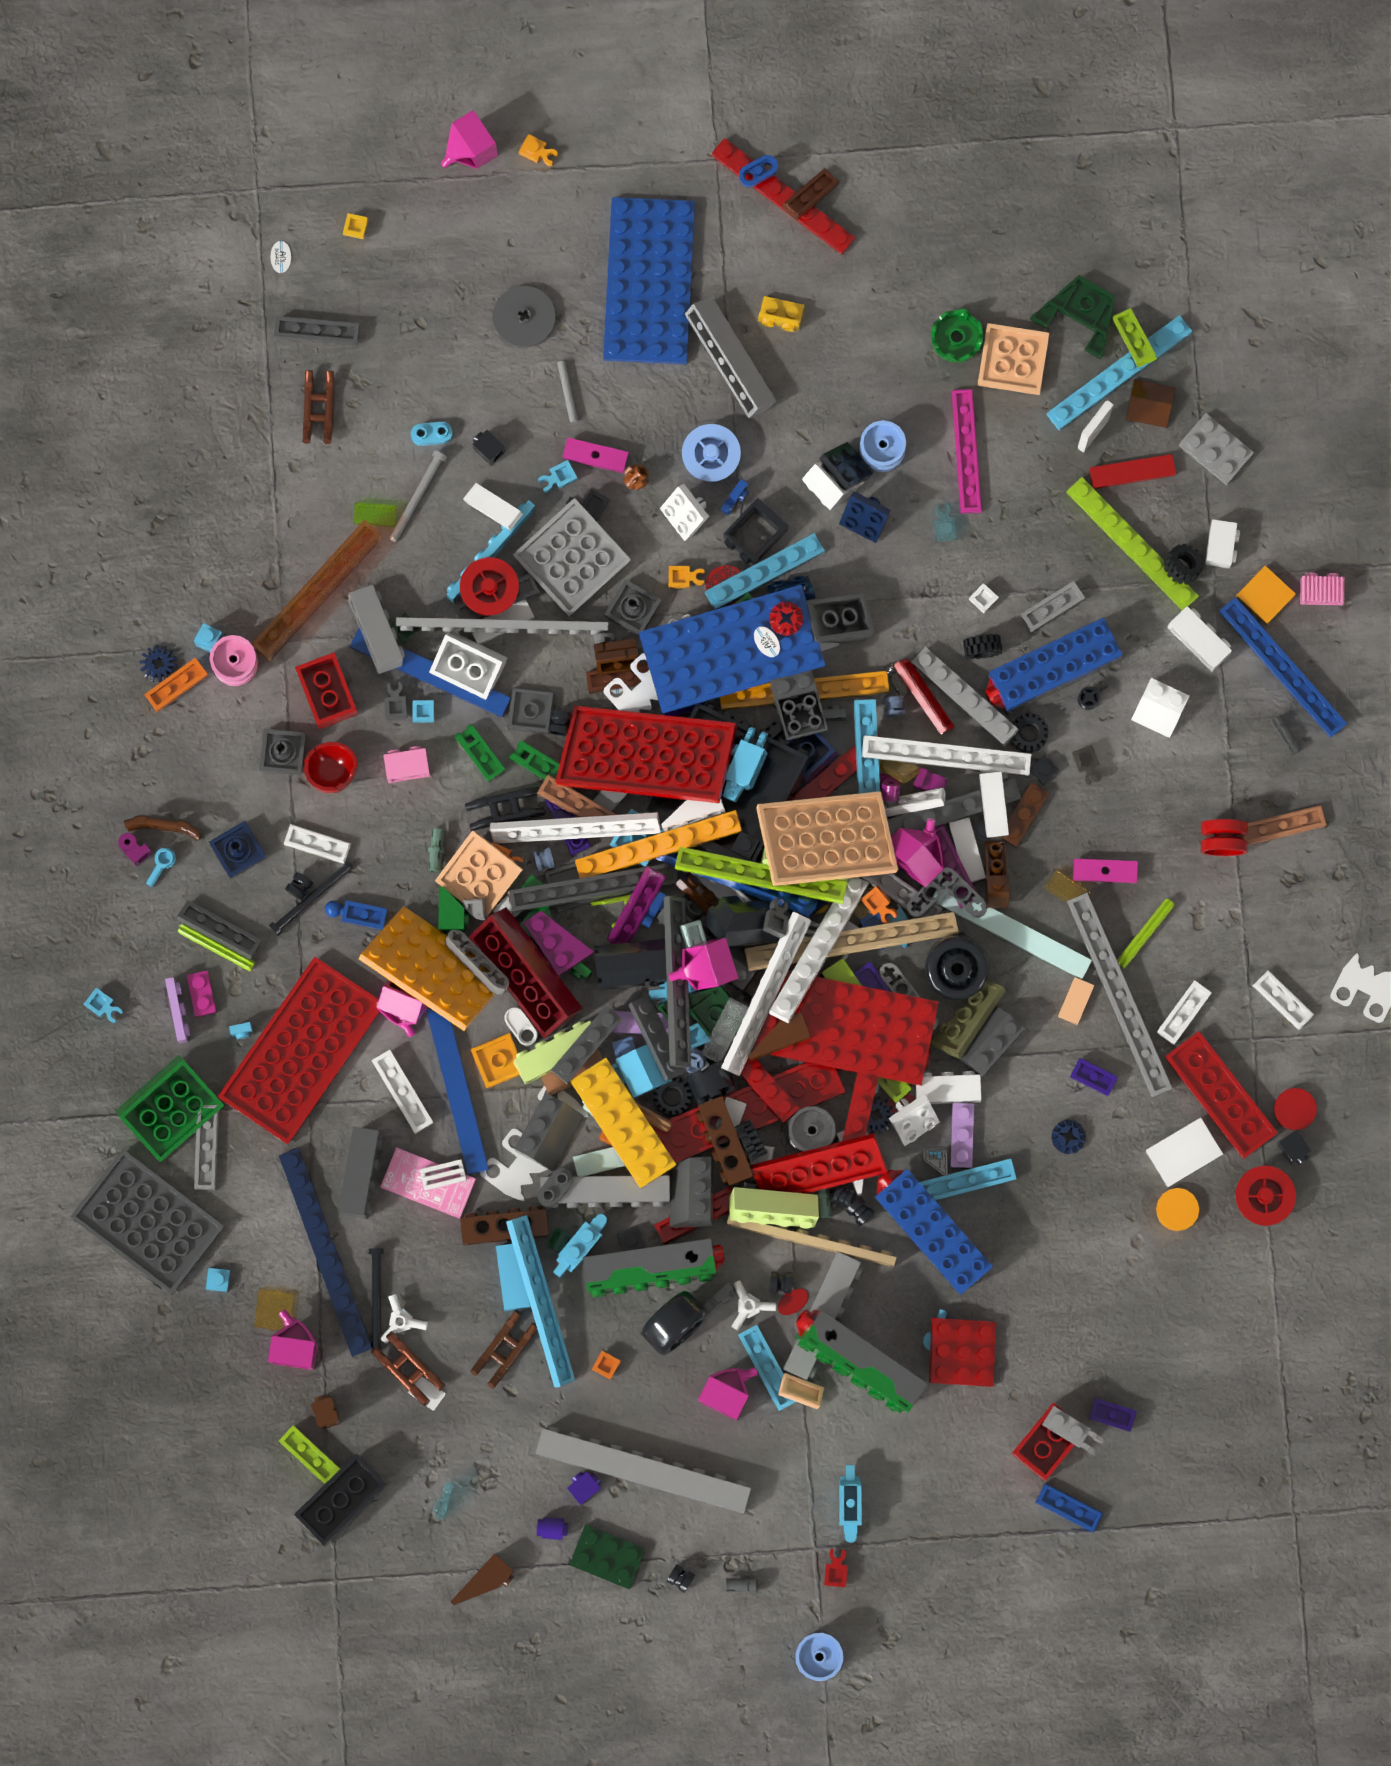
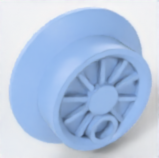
[682,424,741,482]

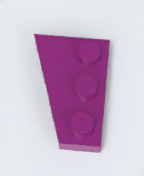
[523,911,594,976]

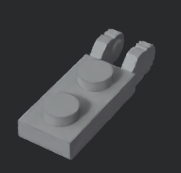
[1042,1406,1105,1455]

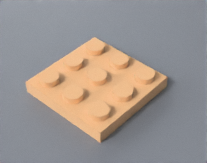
[978,323,1049,395]
[435,830,524,919]

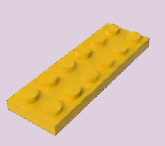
[570,1058,677,1189]

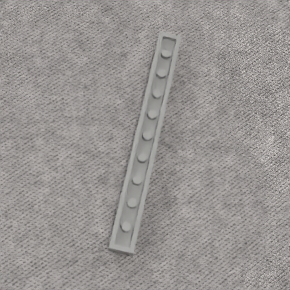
[396,617,608,635]
[1067,893,1172,1097]

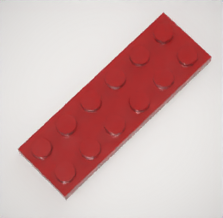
[1165,1031,1278,1159]
[751,1133,888,1194]

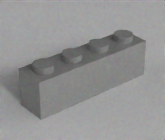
[349,585,405,674]

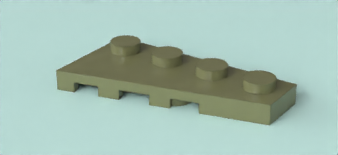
[930,980,1006,1059]

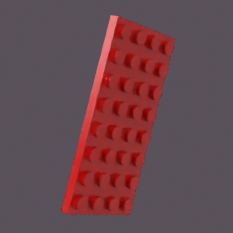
[555,706,737,804]
[218,956,380,1145]
[754,971,939,1086]

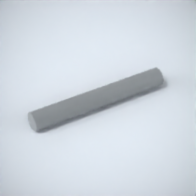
[557,361,578,423]

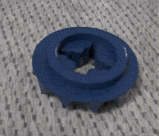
[1051,1120,1086,1154]

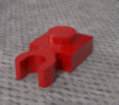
[824,1549,848,1588]

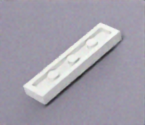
[371,1050,433,1134]

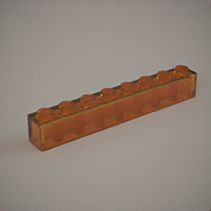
[251,519,382,662]

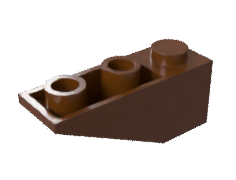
[985,841,1009,908]

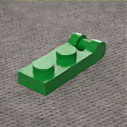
[454,724,506,783]
[509,740,560,780]

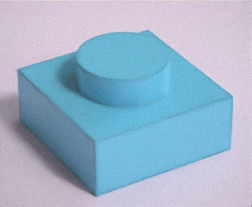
[413,700,434,723]
[229,1022,254,1039]
[206,1268,230,1292]

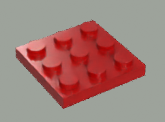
[929,1318,996,1387]

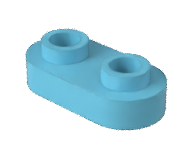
[411,422,453,446]

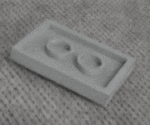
[1178,413,1254,485]

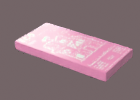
[380,1147,476,1219]

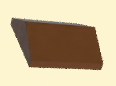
[1126,379,1175,428]

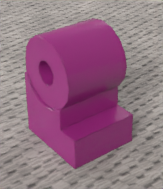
[913,767,948,792]
[879,774,901,802]
[118,833,152,867]

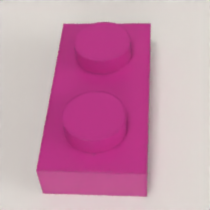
[186,971,217,1017]

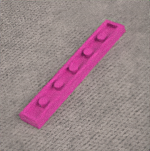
[951,389,982,514]

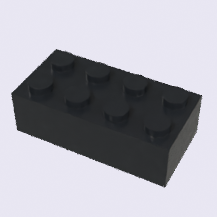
[294,1453,388,1547]

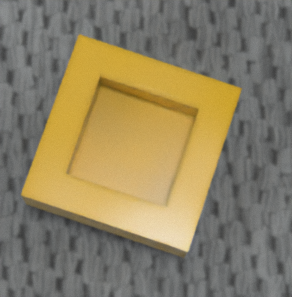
[343,213,368,239]

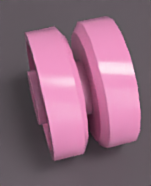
[209,635,259,686]

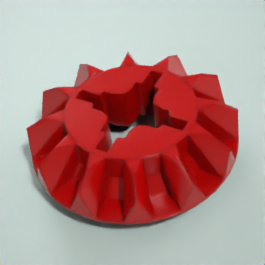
[769,602,803,636]

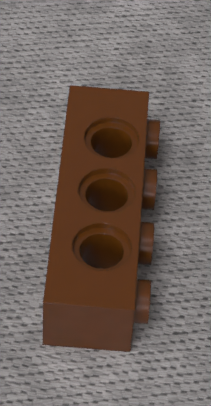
[696,1096,753,1187]
[460,1206,549,1246]

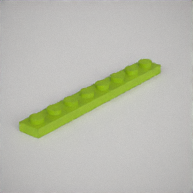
[1066,477,1199,611]
[675,847,847,904]

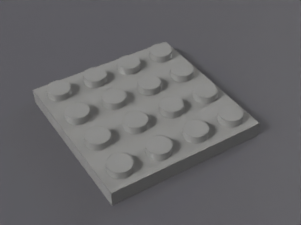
[513,498,632,617]

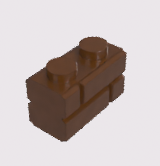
[594,638,640,675]
[311,1394,342,1429]

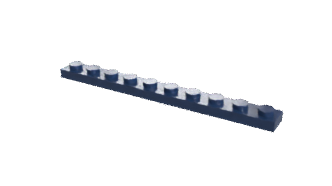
[278,1148,372,1357]

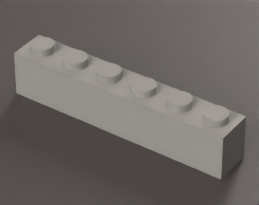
[685,297,776,418]
[540,1176,670,1209]
[783,1252,863,1381]

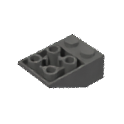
[770,670,828,741]

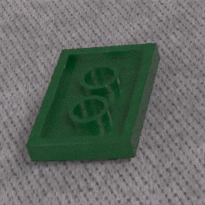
[569,1525,645,1590]

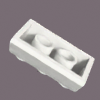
[429,632,508,700]

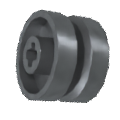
[788,1106,835,1152]

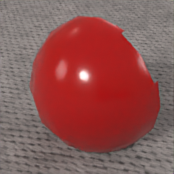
[304,742,358,793]

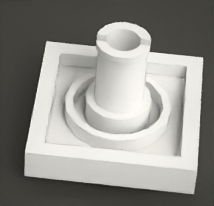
[660,484,709,541]
[889,1094,940,1146]

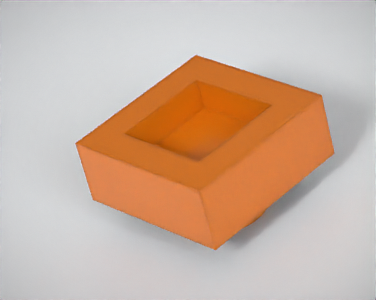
[592,1351,621,1380]

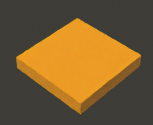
[1236,566,1296,625]
[471,1033,520,1089]

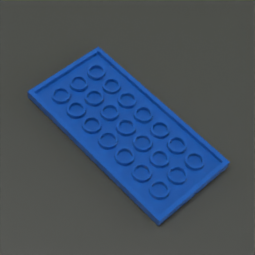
[603,197,695,364]
[638,585,825,714]

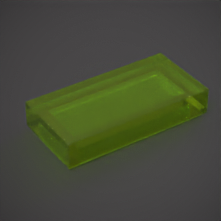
[353,502,397,527]

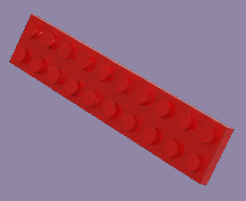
[652,1062,846,1163]

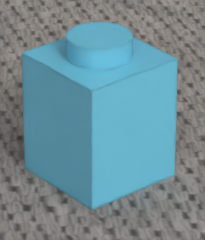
[194,623,224,653]

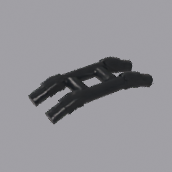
[465,787,545,831]

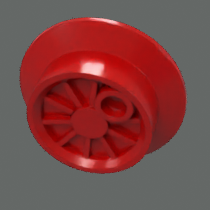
[460,557,519,616]
[1235,1166,1296,1226]

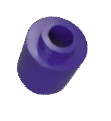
[537,1517,568,1540]

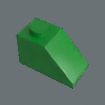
[438,887,469,932]

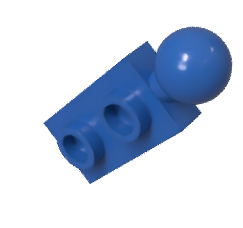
[325,900,388,930]

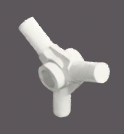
[731,1280,776,1331]
[380,1294,428,1344]

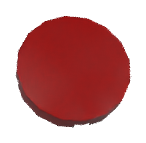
[1273,1088,1317,1131]

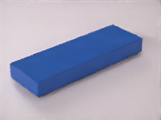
[1035,1483,1103,1533]

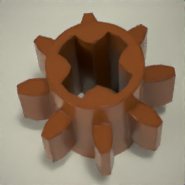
[623,464,649,491]

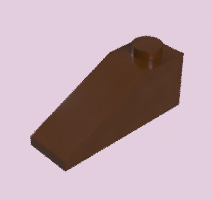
[748,1011,811,1061]
[451,1553,515,1605]

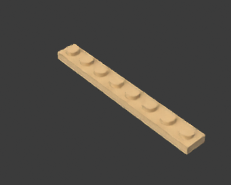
[727,1215,896,1267]

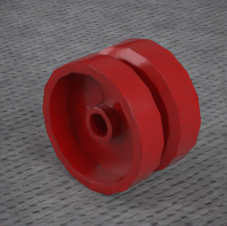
[1201,819,1248,856]

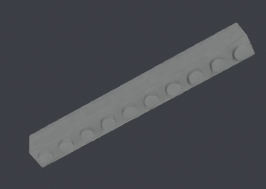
[535,1426,751,1514]

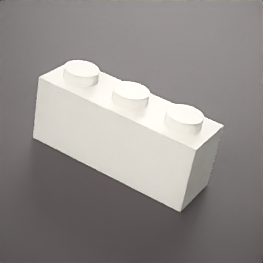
[1167,606,1232,672]
[915,1071,981,1104]

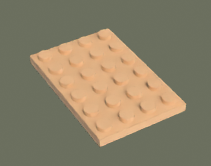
[756,791,898,886]

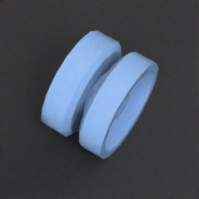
[859,420,906,472]
[795,1633,843,1681]

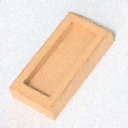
[1058,977,1094,1025]
[778,1373,824,1409]

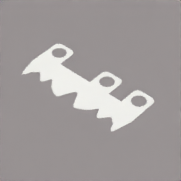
[604,614,692,713]
[1330,953,1391,1023]
[480,1086,588,1201]

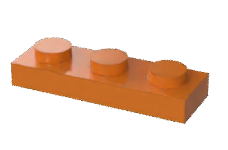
[144,658,208,713]

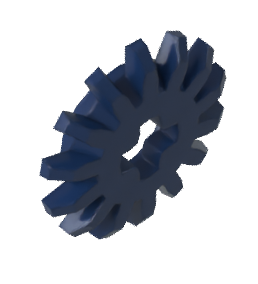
[140,645,178,683]
[867,1096,895,1134]

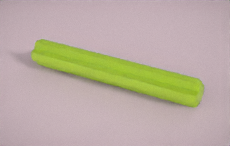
[1117,898,1175,969]
[178,923,255,971]

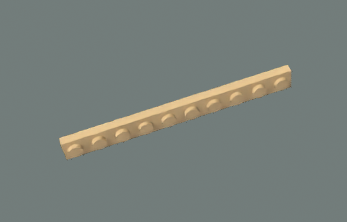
[745,912,958,971]

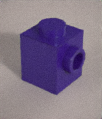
[567,1472,602,1505]

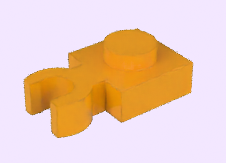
[519,134,558,166]
[668,566,704,588]

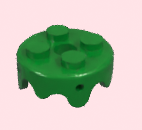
[931,308,983,363]

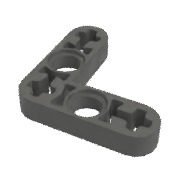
[907,867,987,918]

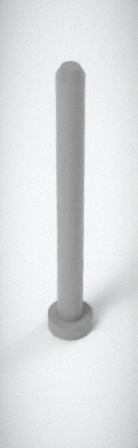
[390,450,447,542]

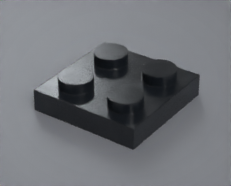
[819,442,873,491]

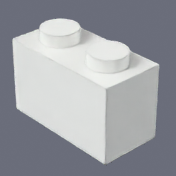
[1204,519,1240,568]

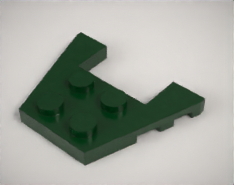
[1030,275,1115,360]
[657,985,745,1069]

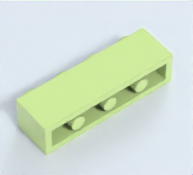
[514,1020,601,1085]
[729,1187,819,1229]

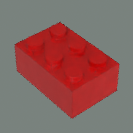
[295,652,359,730]
[1011,1402,1075,1481]

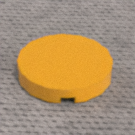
[1156,1188,1199,1231]

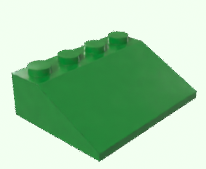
[115,1055,224,1162]

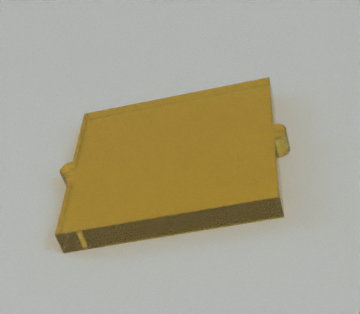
[254,1290,294,1332]

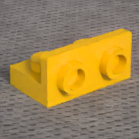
[758,296,804,332]

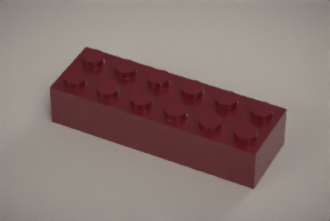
[468,907,583,1039]

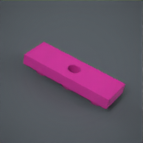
[562,437,629,474]
[1073,859,1138,883]

